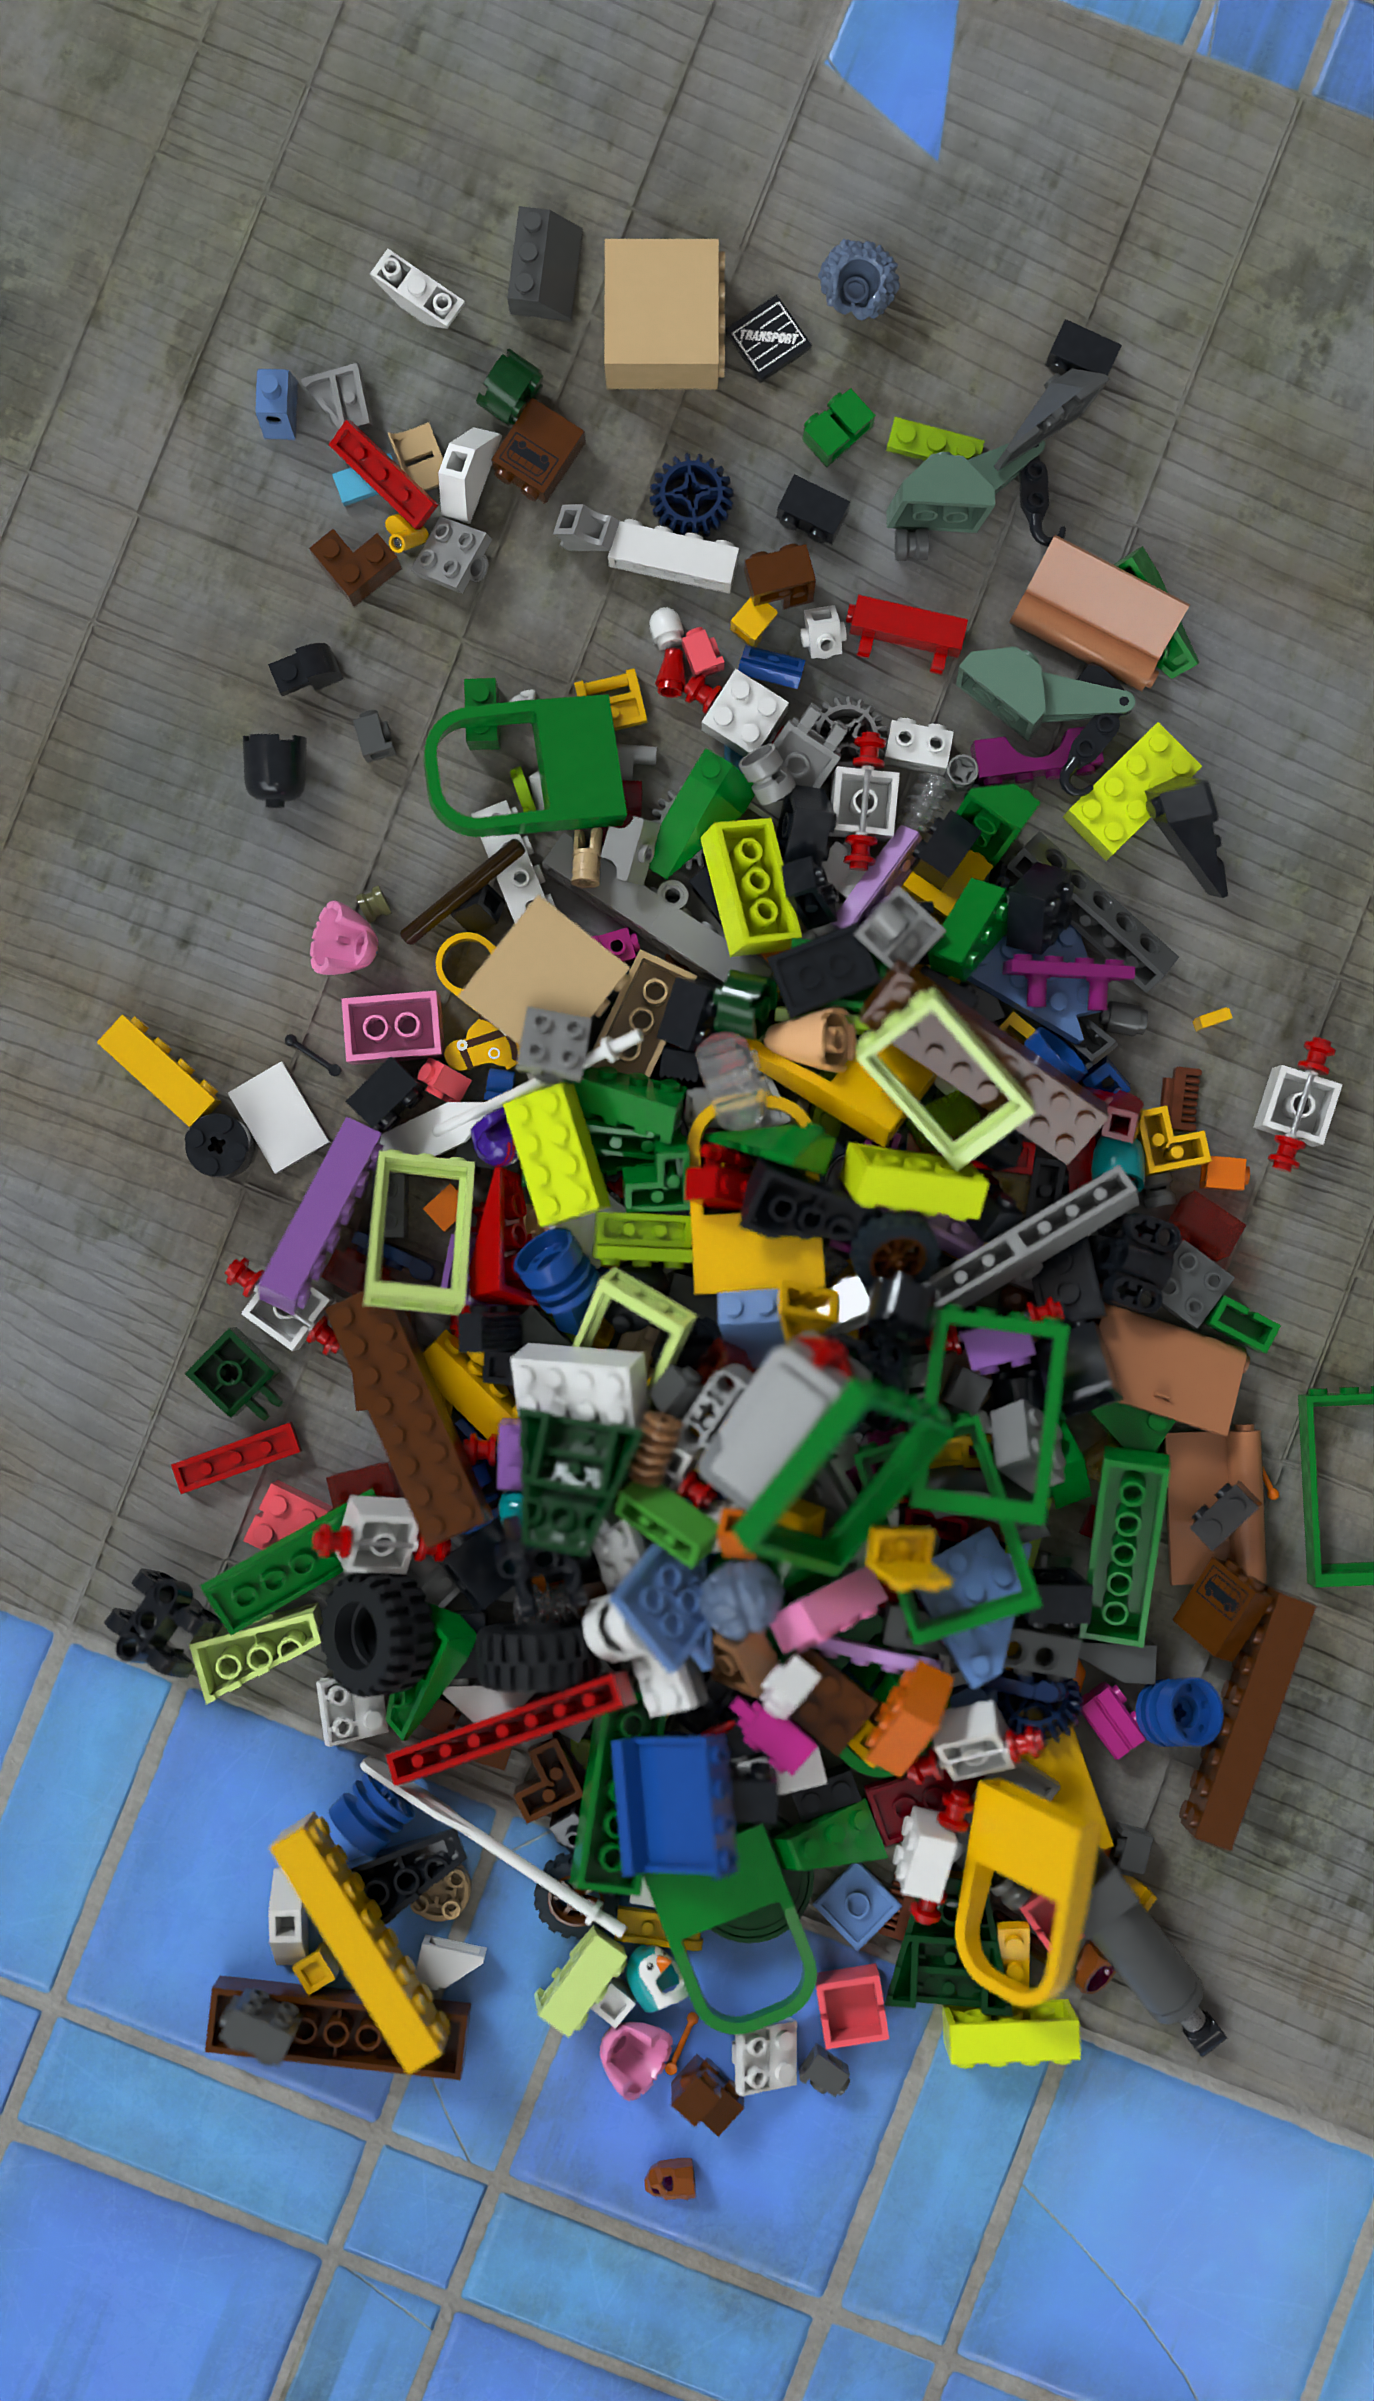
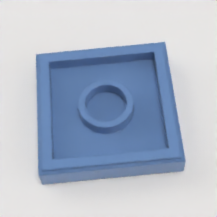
[812,1862,902,1952]

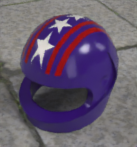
[470,1107,519,1167]

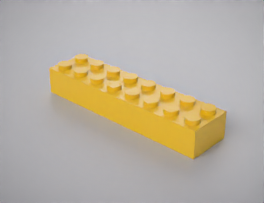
[269,1811,450,2075]

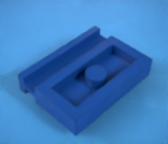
[738,645,806,689]

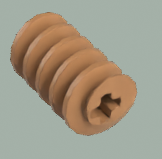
[628,1411,684,1486]

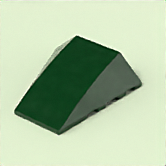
[518,1407,645,1557]
[884,1877,1013,2016]

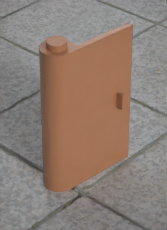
[1009,535,1190,692]
[1093,1302,1250,1437]
[1164,1423,1267,1585]

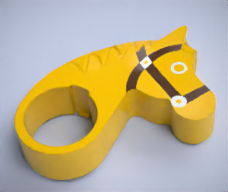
[435,932,520,1071]

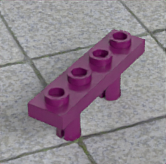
[1002,954,1135,1011]

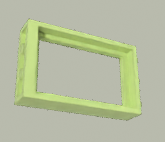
[856,986,1035,1171]
[363,1149,475,1315]
[573,1267,697,1412]

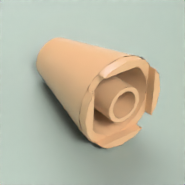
[764,1007,856,1072]

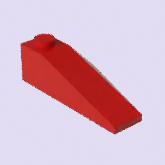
[469,1167,539,1305]

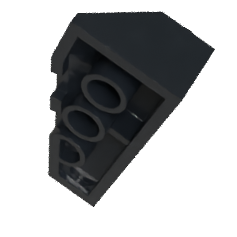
[1145,776,1228,898]
[739,1156,884,1241]
[346,1828,467,1925]

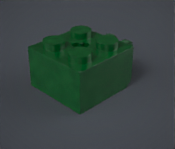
[184,1327,284,1421]

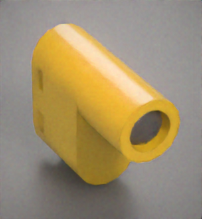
[385,513,429,553]

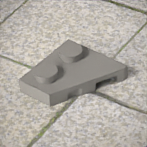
[301,363,373,430]

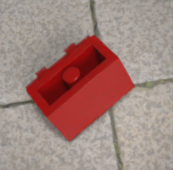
[685,1143,751,1211]

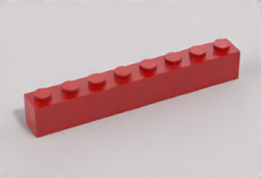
[385,1671,636,1787]

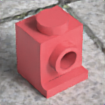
[682,627,724,678]
[417,1057,472,1102]

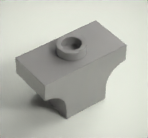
[553,504,620,551]
[600,816,661,886]

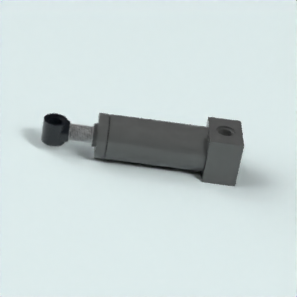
[1082,1845,1228,2058]

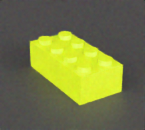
[1063,722,1202,861]
[700,818,802,957]
[503,1083,612,1227]
[839,1142,989,1221]
[942,1999,1081,2068]

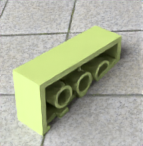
[189,1602,323,1705]

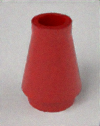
[655,648,686,698]

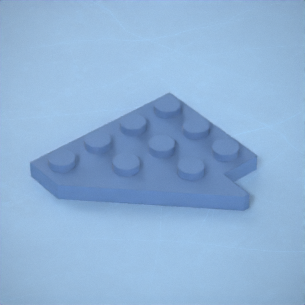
[967,925,1101,1045]
[913,1526,1032,1690]
[609,1542,713,1673]

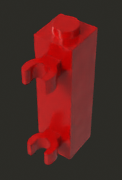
[845,595,968,675]

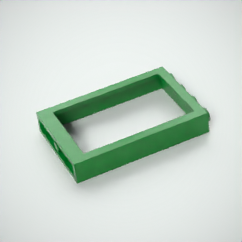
[910,1304,1069,1526]
[732,1377,957,1577]
[1298,1386,1374,1588]
[853,1412,1042,1646]

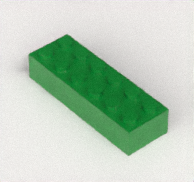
[1079,1445,1170,1648]
[570,1691,666,1896]

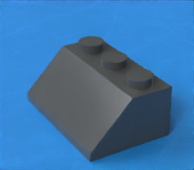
[507,206,583,322]

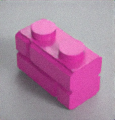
[1081,1681,1146,1760]

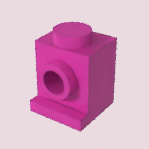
[592,927,640,964]

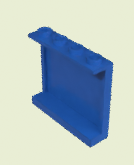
[611,1735,738,1879]

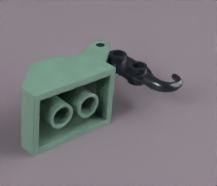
[886,441,1066,547]
[956,647,1135,797]

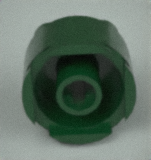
[476,348,544,426]
[713,969,778,1041]

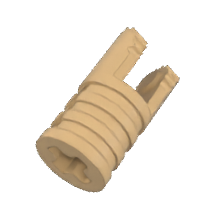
[571,827,603,888]

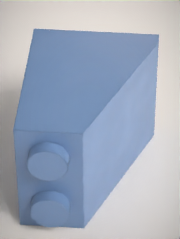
[718,1289,785,1369]

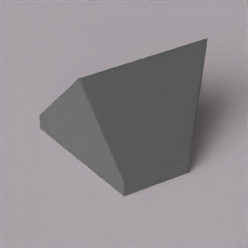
[1058,1016,1119,1070]

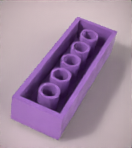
[258,1117,384,1315]

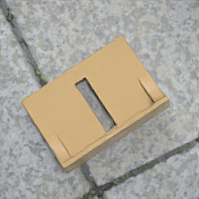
[388,422,443,492]

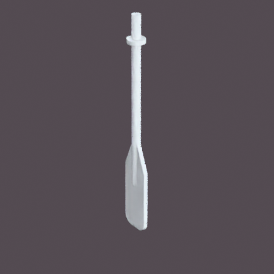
[380,1029,644,1174]
[360,1756,627,1938]

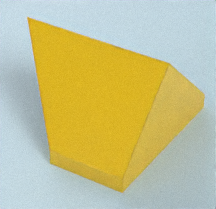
[778,1280,838,1343]

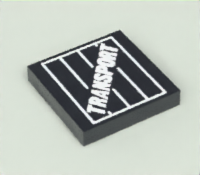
[725,294,812,383]

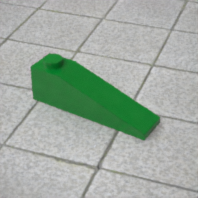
[1113,546,1199,679]
[648,748,755,880]
[703,1122,836,1176]
[386,1602,477,1741]

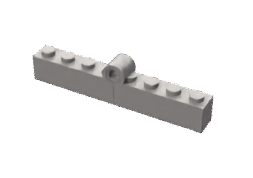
[542,833,772,986]
[921,1165,1139,1328]

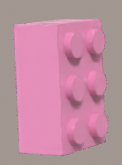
[341,991,445,1065]
[770,1565,888,1654]

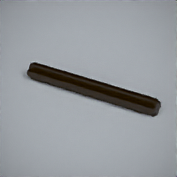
[400,839,526,945]

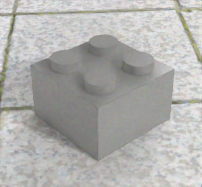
[990,1399,1065,1493]

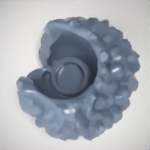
[818,239,900,321]
[699,1557,785,1640]

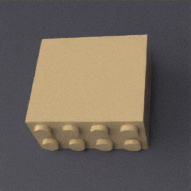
[604,239,725,389]
[458,894,630,1045]

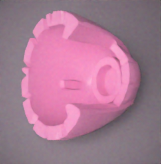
[310,901,378,975]
[600,2022,673,2101]

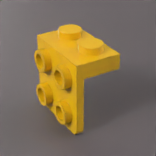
[865,1526,953,1592]

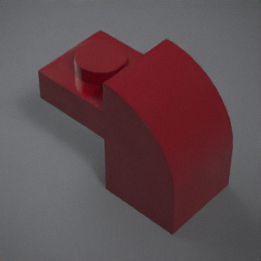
[1084,1086,1144,1143]

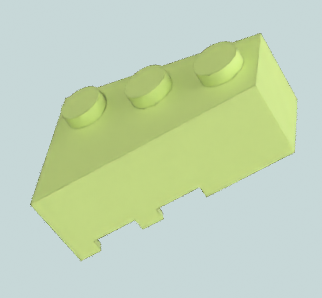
[534,1925,627,2038]

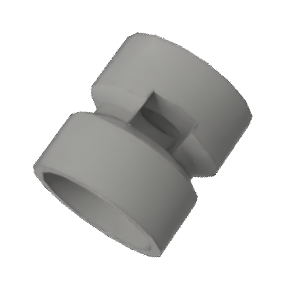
[739,744,796,805]

